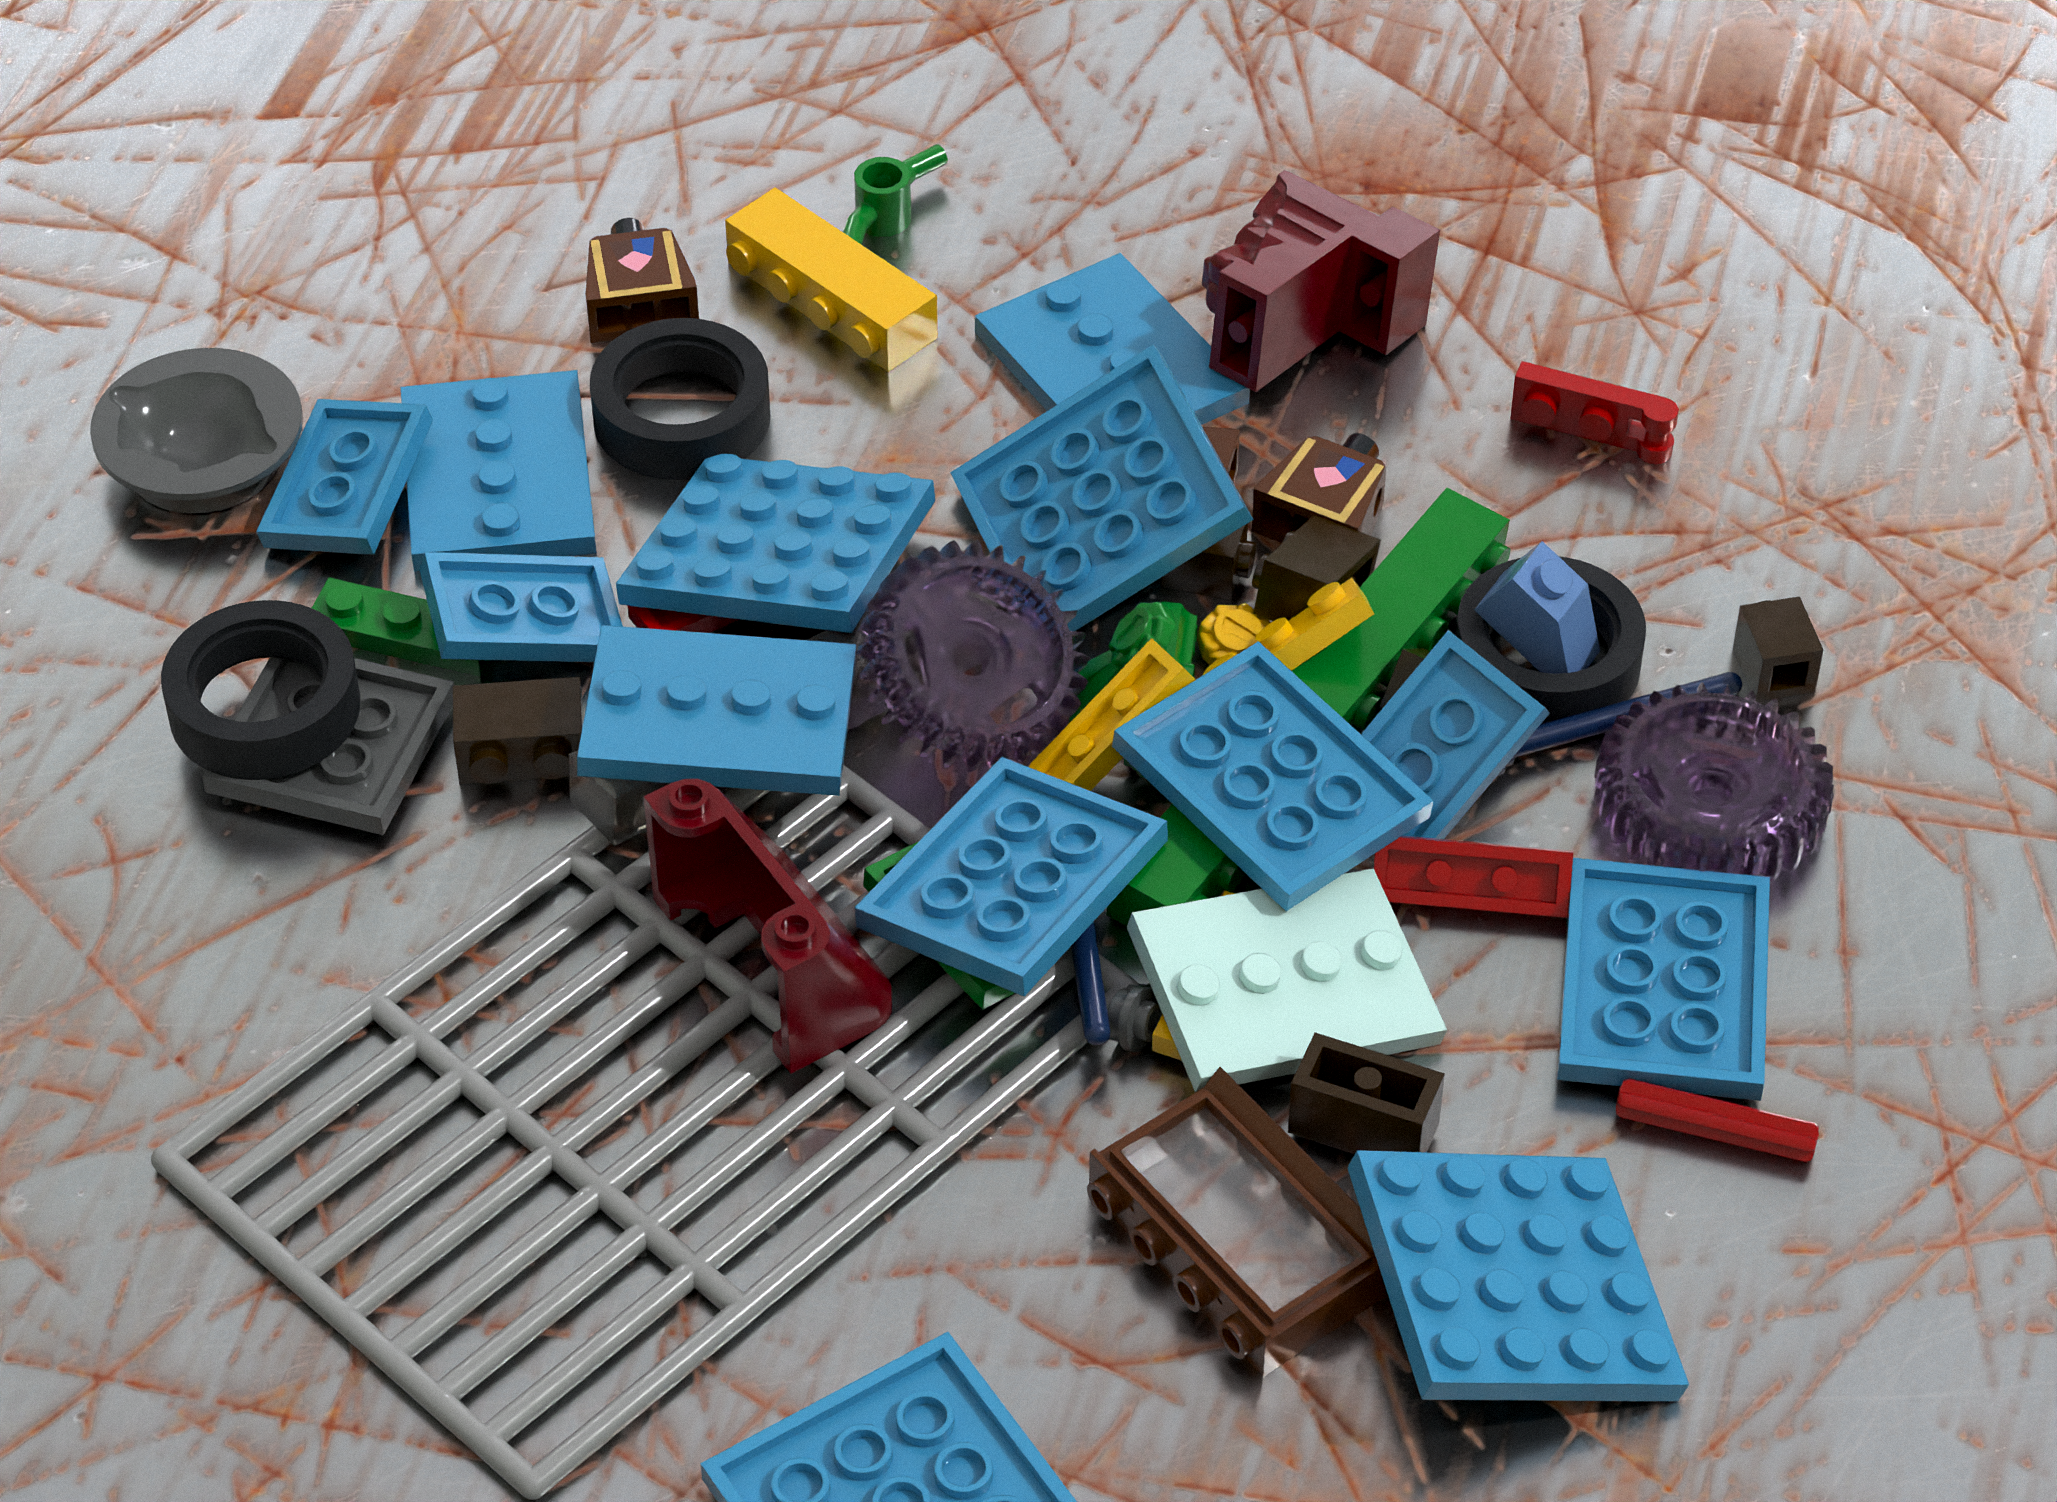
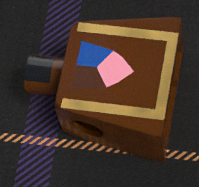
[585,218,699,343]
[1251,433,1387,543]

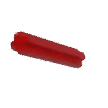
[1616,1078,1819,1162]

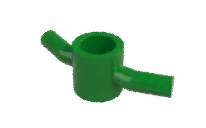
[842,144,948,245]

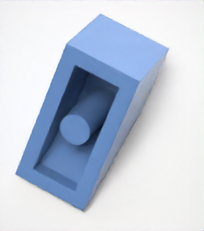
[1474,541,1600,674]

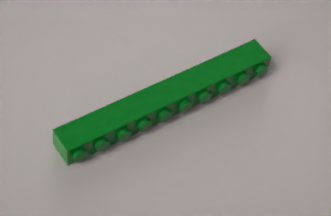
[1106,487,1511,927]

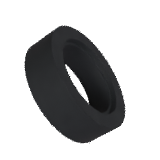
[590,318,771,480]
[1456,556,1646,724]
[161,600,361,780]

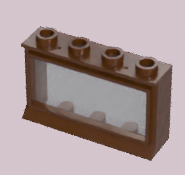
[1087,1067,1388,1377]

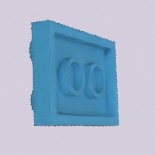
[256,399,433,555]
[419,552,623,662]
[1361,630,1550,839]

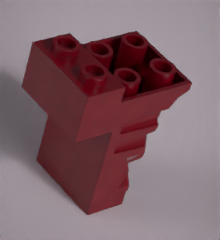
[1202,170,1440,392]

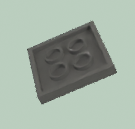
[202,657,454,835]

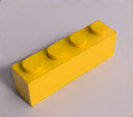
[725,187,938,373]

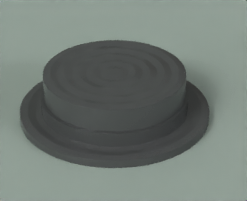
[90,348,303,513]

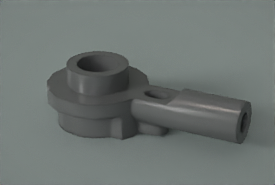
[1108,983,1162,1053]

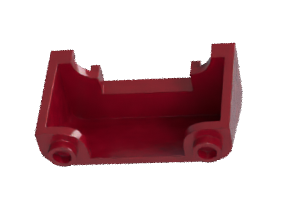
[643,779,892,1074]

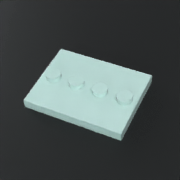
[1127,868,1447,1092]

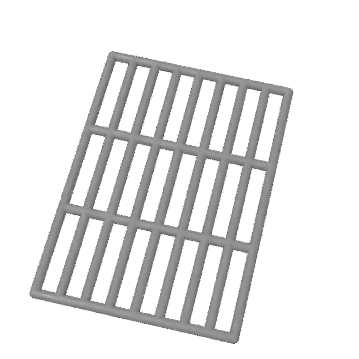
[151,765,1140,1500]

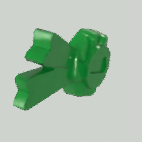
[1060,602,1176,724]

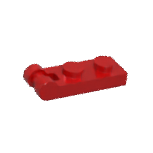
[1510,361,1679,465]

